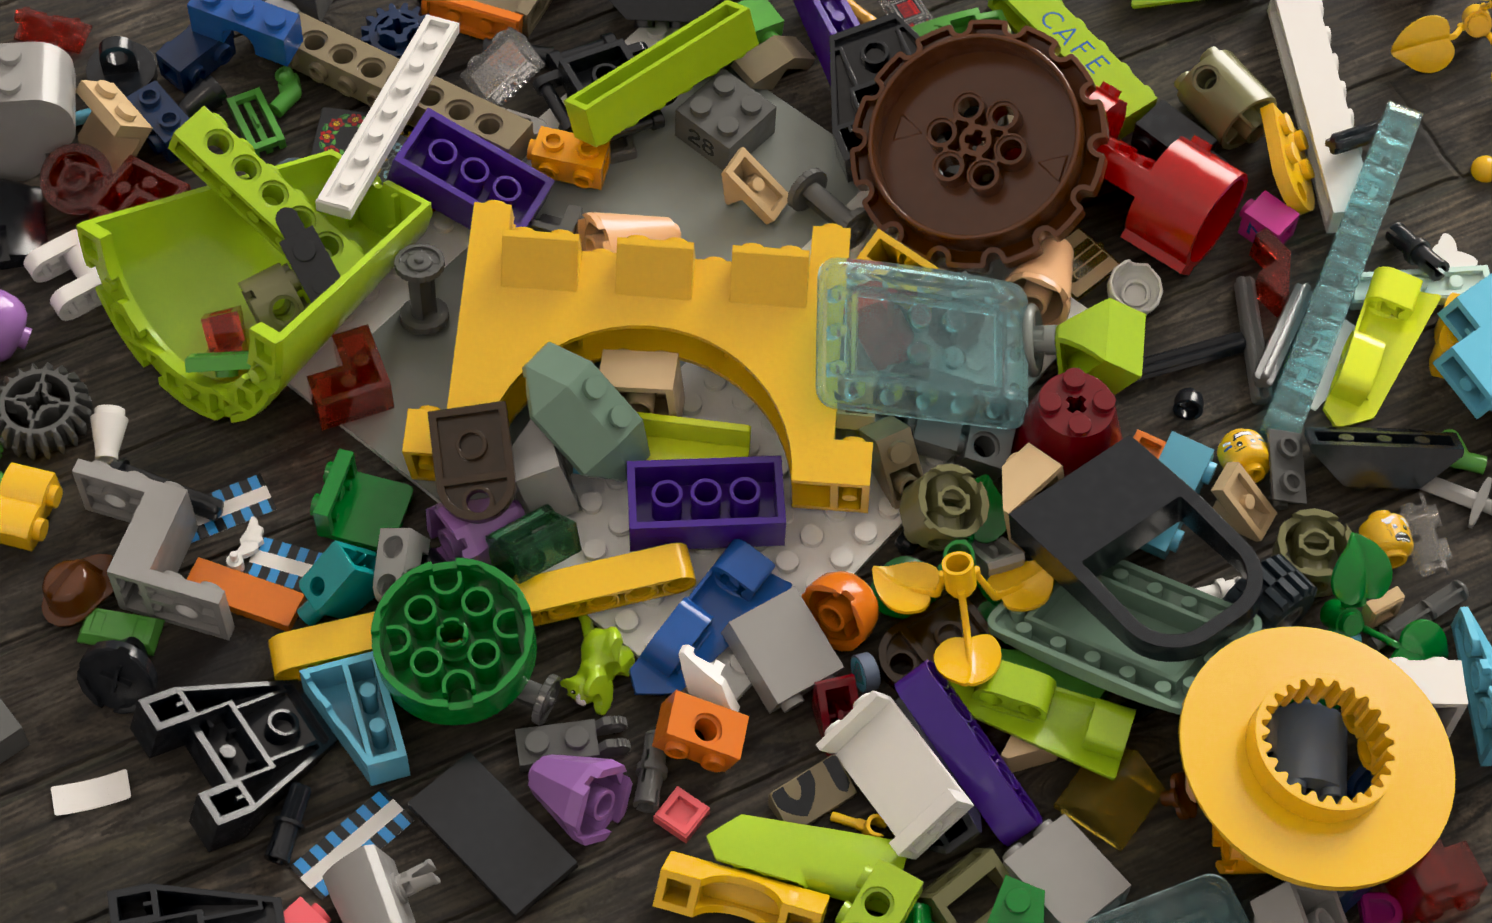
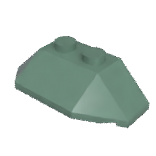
[522,342,650,482]

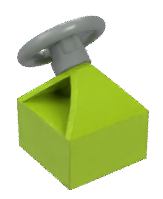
[1021,298,1146,395]

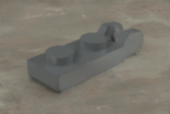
[515,715,631,772]

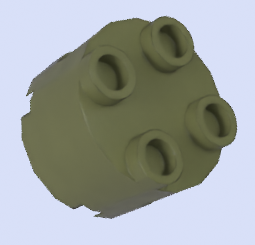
[238,263,310,332]
[899,463,989,551]
[1271,508,1352,598]

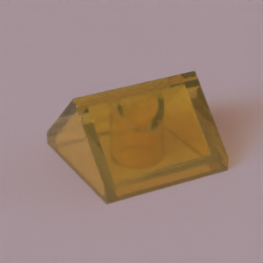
[1053,749,1165,852]

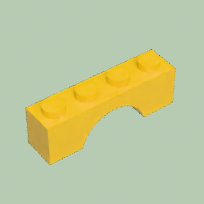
[653,851,830,923]

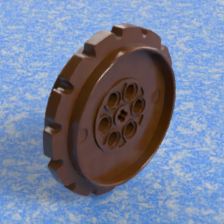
[850,19,1110,274]

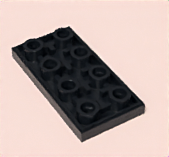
[407,752,578,920]

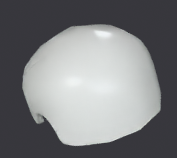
[1107,259,1163,315]

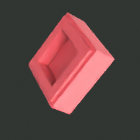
[653,786,710,843]

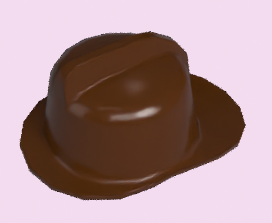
[41,554,114,627]

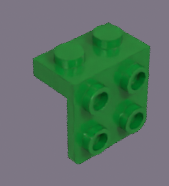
[310,448,414,551]

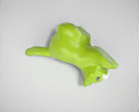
[560,615,635,715]

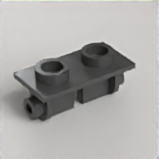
[1266,428,1307,511]

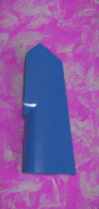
[629,539,792,695]

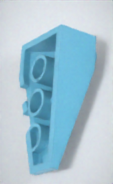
[1451,607,1492,766]

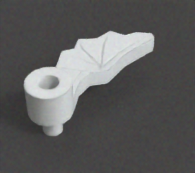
[226,516,264,572]

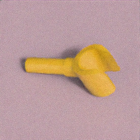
[830,811,887,838]

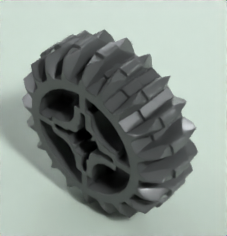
[0,362,93,461]

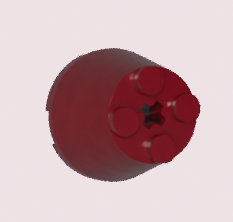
[1011,368,1122,477]

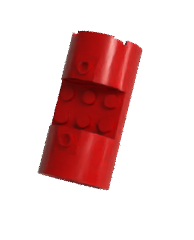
[1005,81,1248,275]

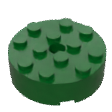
[371,558,537,725]

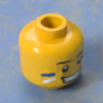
[1217,428,1270,483]

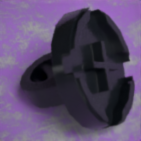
[86,36,158,97]
[77,637,158,714]

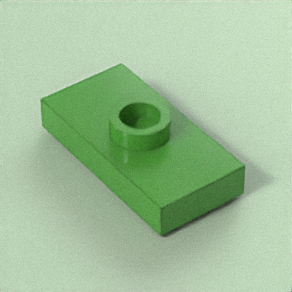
[185,350,251,378]

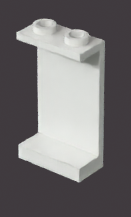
[816,690,974,860]

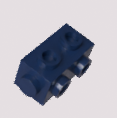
[156,24,236,94]
[126,80,190,164]

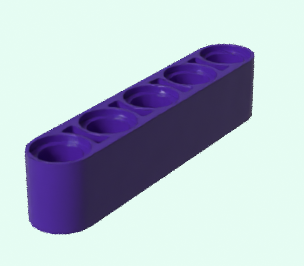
[895,659,1043,846]

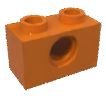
[652,690,749,772]

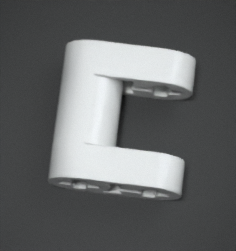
[24,229,102,321]

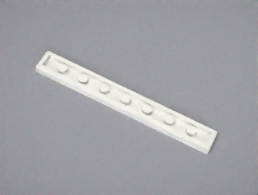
[315,14,460,220]

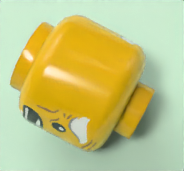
[1359,510,1414,569]

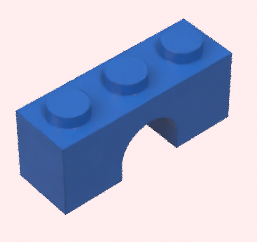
[187,0,303,66]

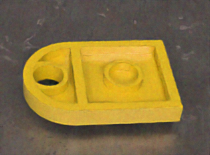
[1260,103,1315,215]

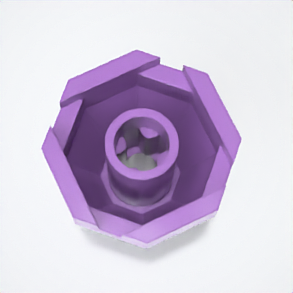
[426,497,526,565]
[528,754,633,846]

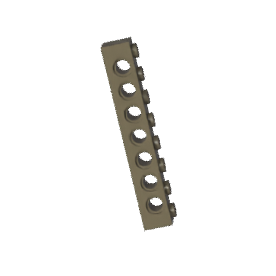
[288,12,534,161]

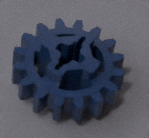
[361,3,430,59]

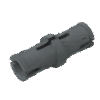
[633,730,668,813]

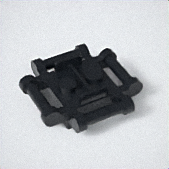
[532,32,677,144]

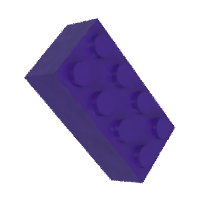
[386,107,555,229]
[627,455,786,552]

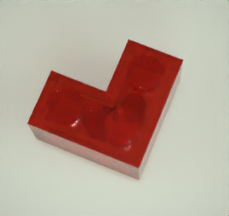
[86,155,191,219]
[306,324,394,430]
[1384,838,1488,923]

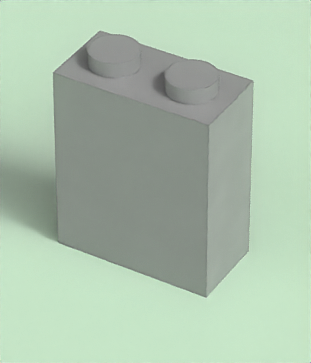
[721,586,844,714]
[1002,813,1132,923]

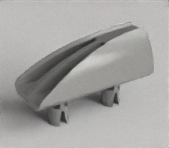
[322,844,441,923]

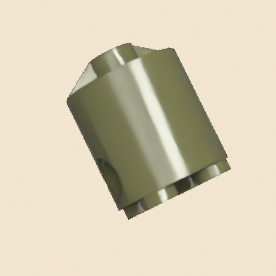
[1174,46,1277,150]

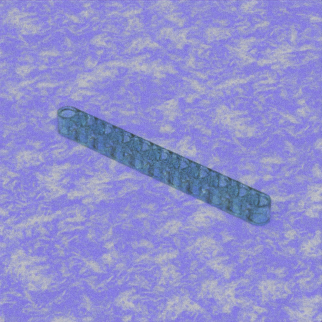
[1259,100,1423,436]

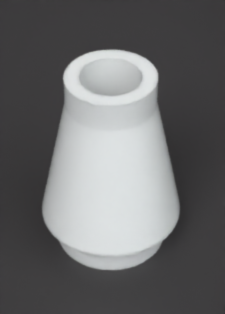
[90,405,129,464]

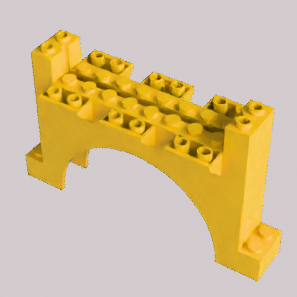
[402,200,873,513]

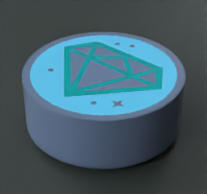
[850,652,881,693]

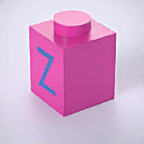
[1238,190,1300,256]

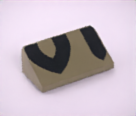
[768,754,857,825]

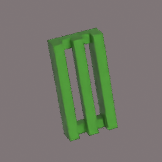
[226,87,287,157]

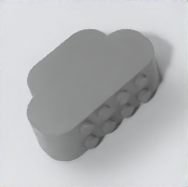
[0,42,76,181]

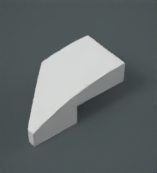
[679,645,740,712]

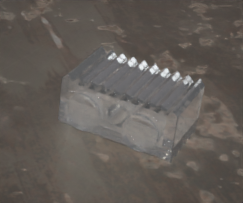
[460,27,545,107]

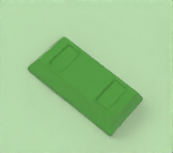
[77,608,165,656]

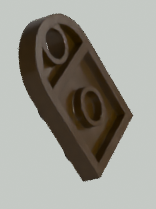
[427,401,517,524]
[878,593,1005,690]

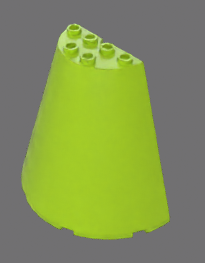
[76,150,433,423]

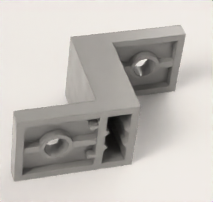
[72,458,235,640]

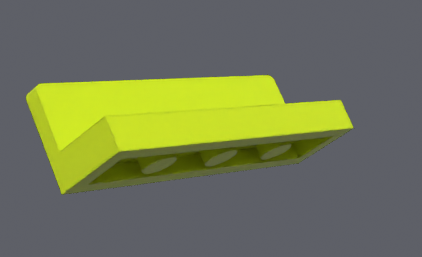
[637,412,751,460]

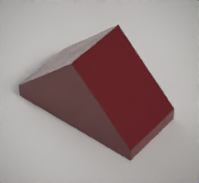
[812,674,858,757]

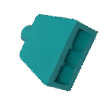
[297,540,377,626]

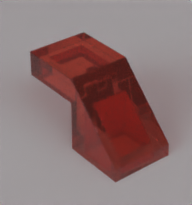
[1249,228,1291,317]
[201,305,248,353]

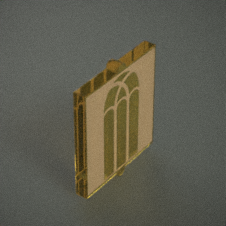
[1064,228,1120,302]

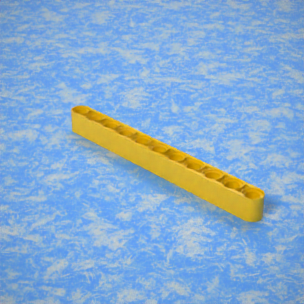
[268,543,697,681]

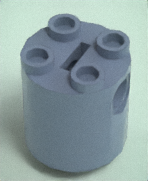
[1265,700,1348,804]

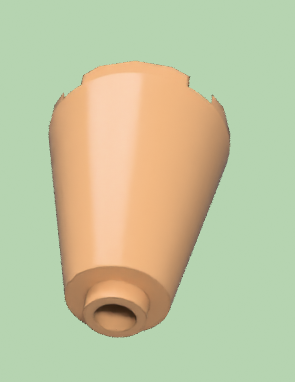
[576,212,681,253]
[997,238,1074,329]

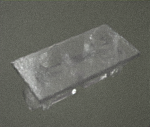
[1399,493,1453,577]

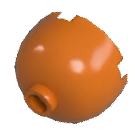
[801,571,879,651]

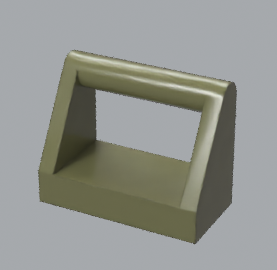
[917,848,1011,923]

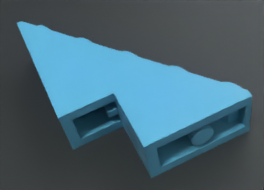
[1433,273,1492,419]

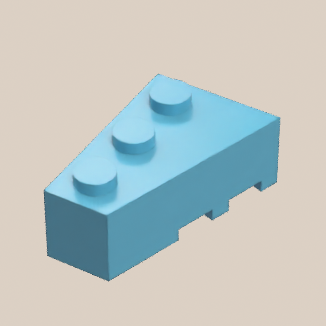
[1140,431,1218,560]
[299,651,411,786]

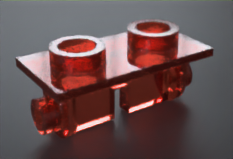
[14,6,93,54]

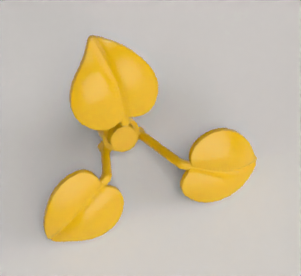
[1391,0,1492,79]
[872,551,1054,687]

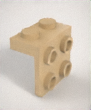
[76,80,153,181]

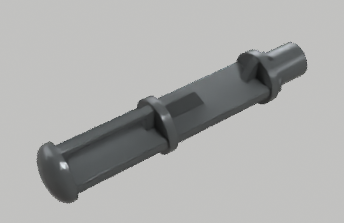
[1367,580,1469,651]

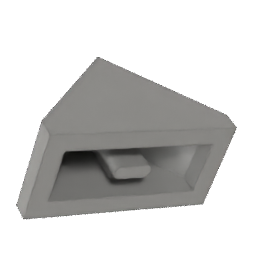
[972,536,1025,581]

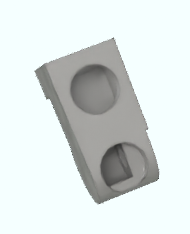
[373,528,431,602]

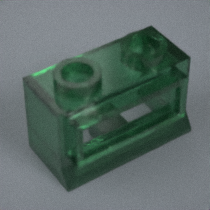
[485,503,582,584]

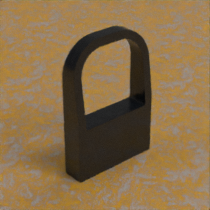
[1009,435,1263,662]

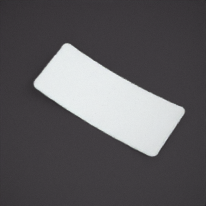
[51,769,131,816]

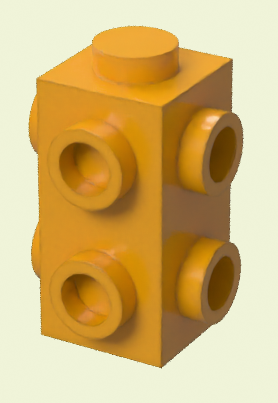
[527,126,611,190]

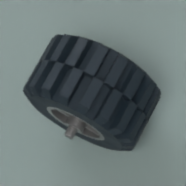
[1222,554,1317,630]

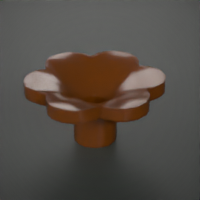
[1160,771,1197,820]

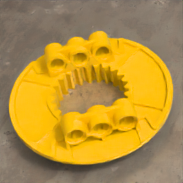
[1178,626,1455,891]

